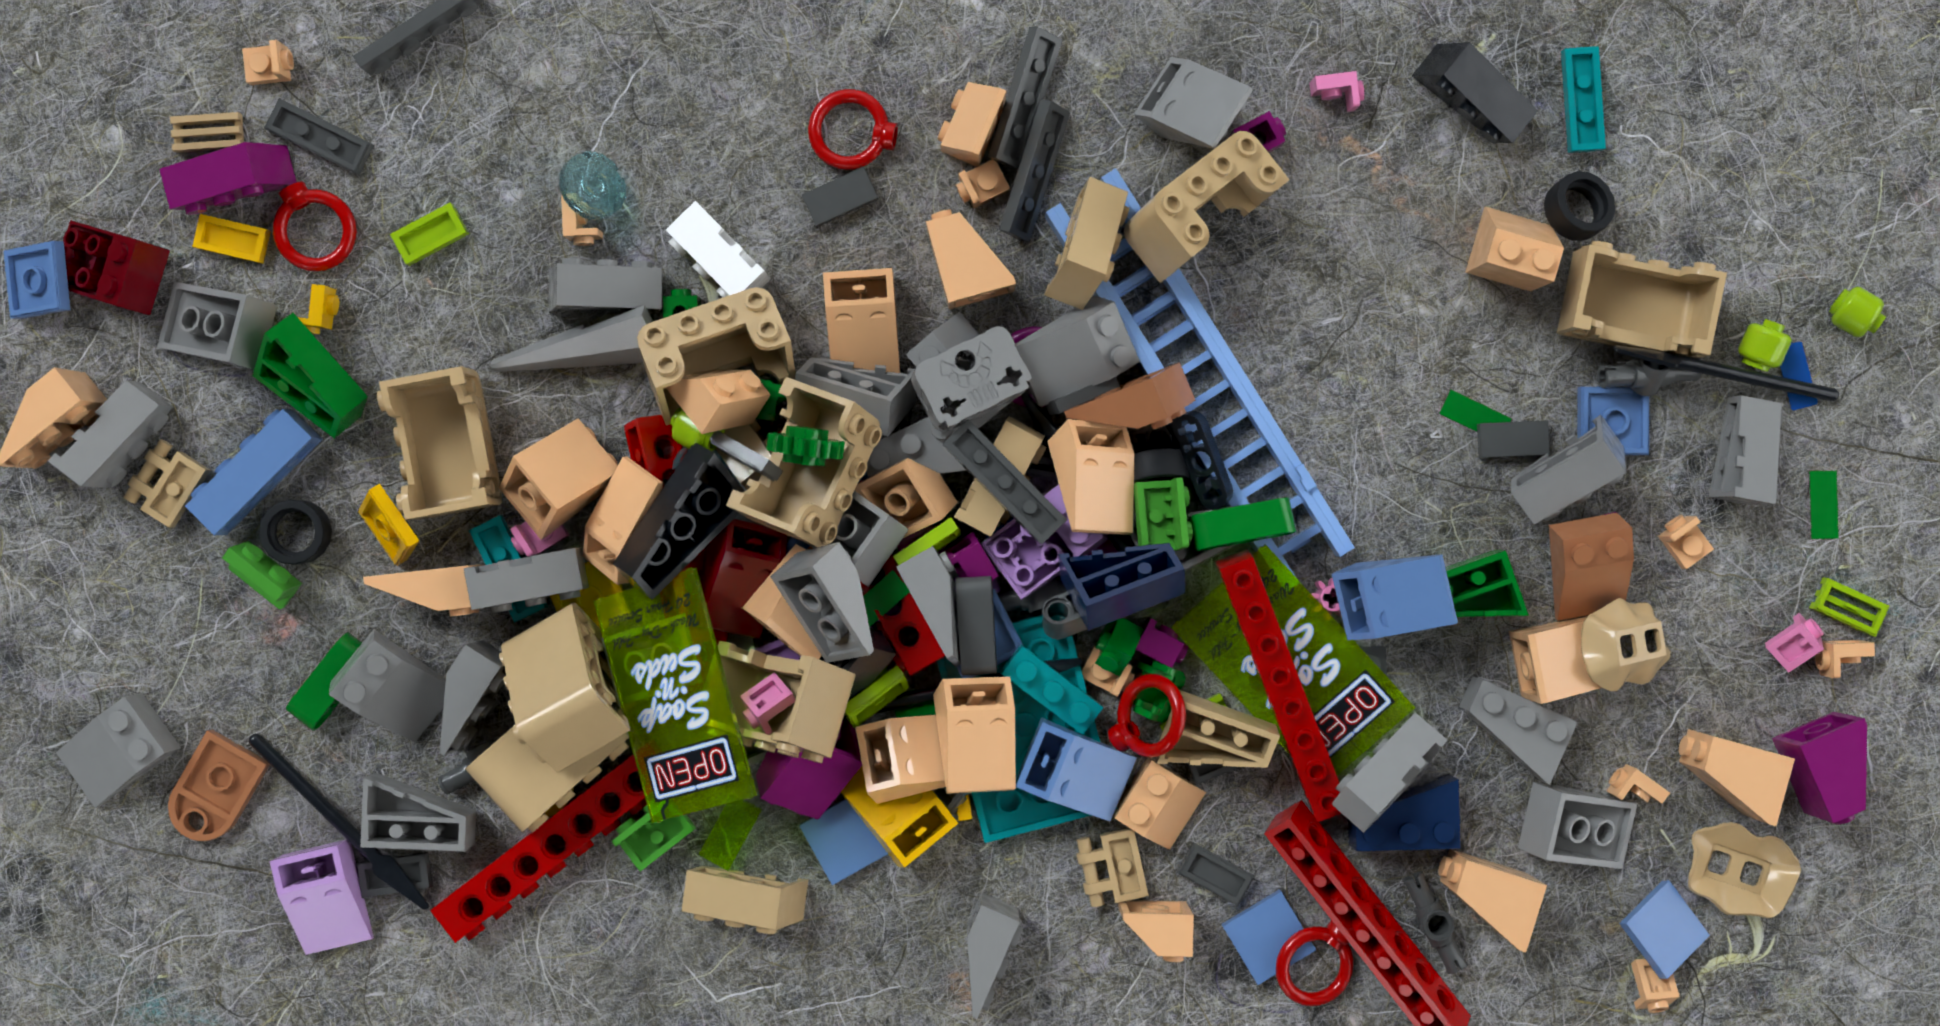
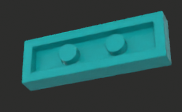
[1561,46,1606,153]
[469,515,548,623]
[1000,644,1103,735]

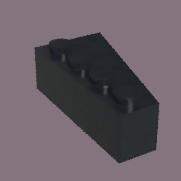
[613,443,745,600]

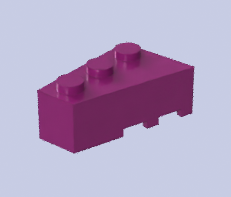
[159,142,296,215]

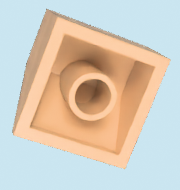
[937,82,1007,167]
[666,369,771,434]
[855,458,958,538]
[1113,757,1206,850]
[1118,900,1194,962]

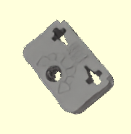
[911,326,1032,432]

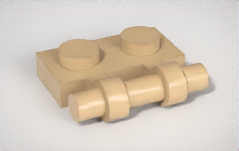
[124,439,211,528]
[1076,828,1149,907]

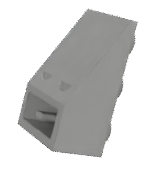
[1134,57,1253,149]
[440,640,507,756]
[967,892,1023,1018]

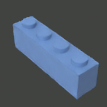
[185,409,323,536]

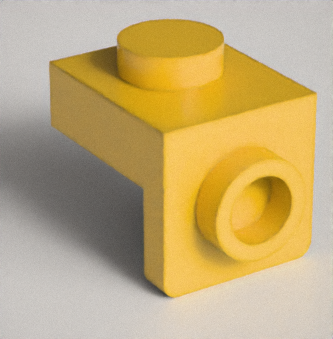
[298,284,339,335]

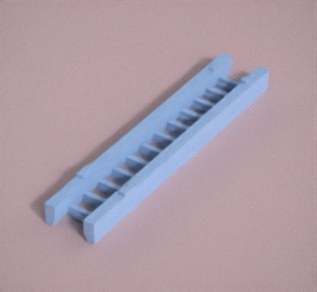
[1045,168,1355,591]

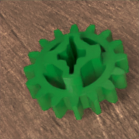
[766,425,845,466]

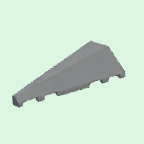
[490,305,653,372]

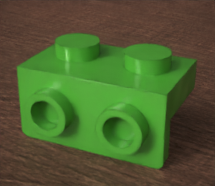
[1134,478,1193,551]
[222,541,302,609]
[612,798,696,872]

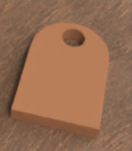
[168,729,270,841]

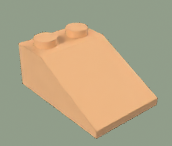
[363,564,485,617]

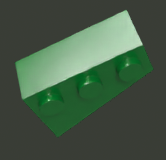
[252,312,368,439]
[1445,550,1529,617]

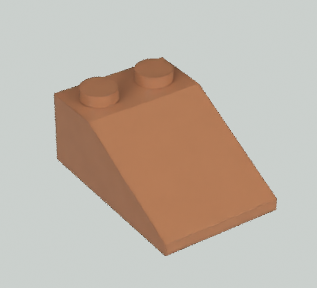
[1064,362,1196,430]
[1549,513,1634,621]

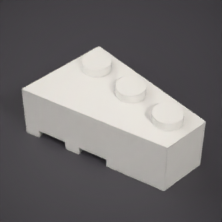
[666,201,771,298]

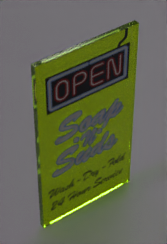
[1172,544,1415,775]
[593,568,757,823]

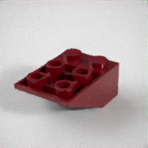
[63,220,170,315]
[697,519,787,639]

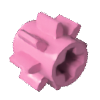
[1307,578,1342,620]

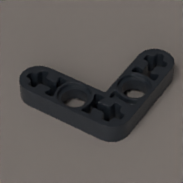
[1128,411,1233,510]

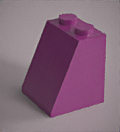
[1772,711,1867,825]
[756,720,862,820]

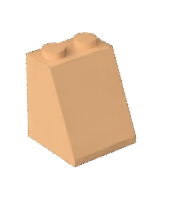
[1465,207,1564,292]
[926,209,1016,310]
[499,418,618,540]
[742,544,821,659]
[1509,616,1602,704]
[1679,729,1795,826]
[1438,849,1547,953]

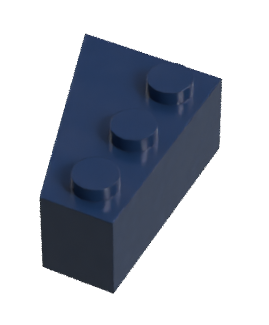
[1058,543,1185,631]
[1348,774,1461,851]

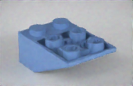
[1332,554,1458,640]
[1016,717,1137,821]

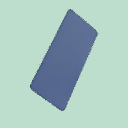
[1780,341,1818,410]

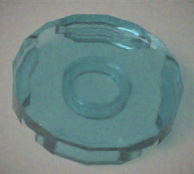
[559,151,626,220]

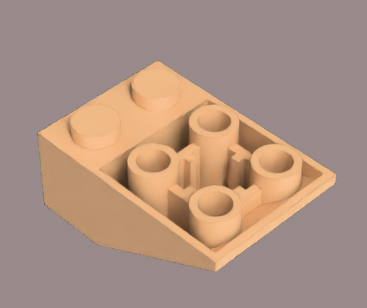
[823,268,900,373]
[0,367,107,469]
[1047,419,1135,535]
[583,456,663,585]
[933,677,1016,794]
[856,715,946,804]

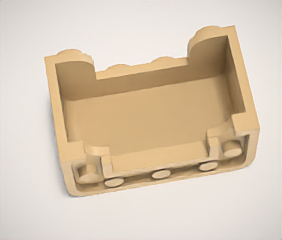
[1124,131,1290,283]
[1557,241,1727,358]
[637,287,796,425]
[377,366,502,520]
[726,377,882,547]
[499,602,630,772]
[695,641,856,763]
[465,728,630,833]

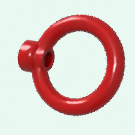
[808,89,898,170]
[273,181,357,271]
[1108,674,1186,758]
[1275,920,1354,1006]

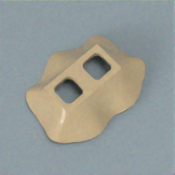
[1581,598,1670,691]
[1688,822,1801,918]

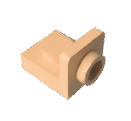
[242,40,294,85]
[955,159,1010,209]
[561,194,603,246]
[1658,515,1714,569]
[1815,640,1875,678]
[1081,646,1135,697]
[1607,764,1670,804]
[1631,959,1680,1013]

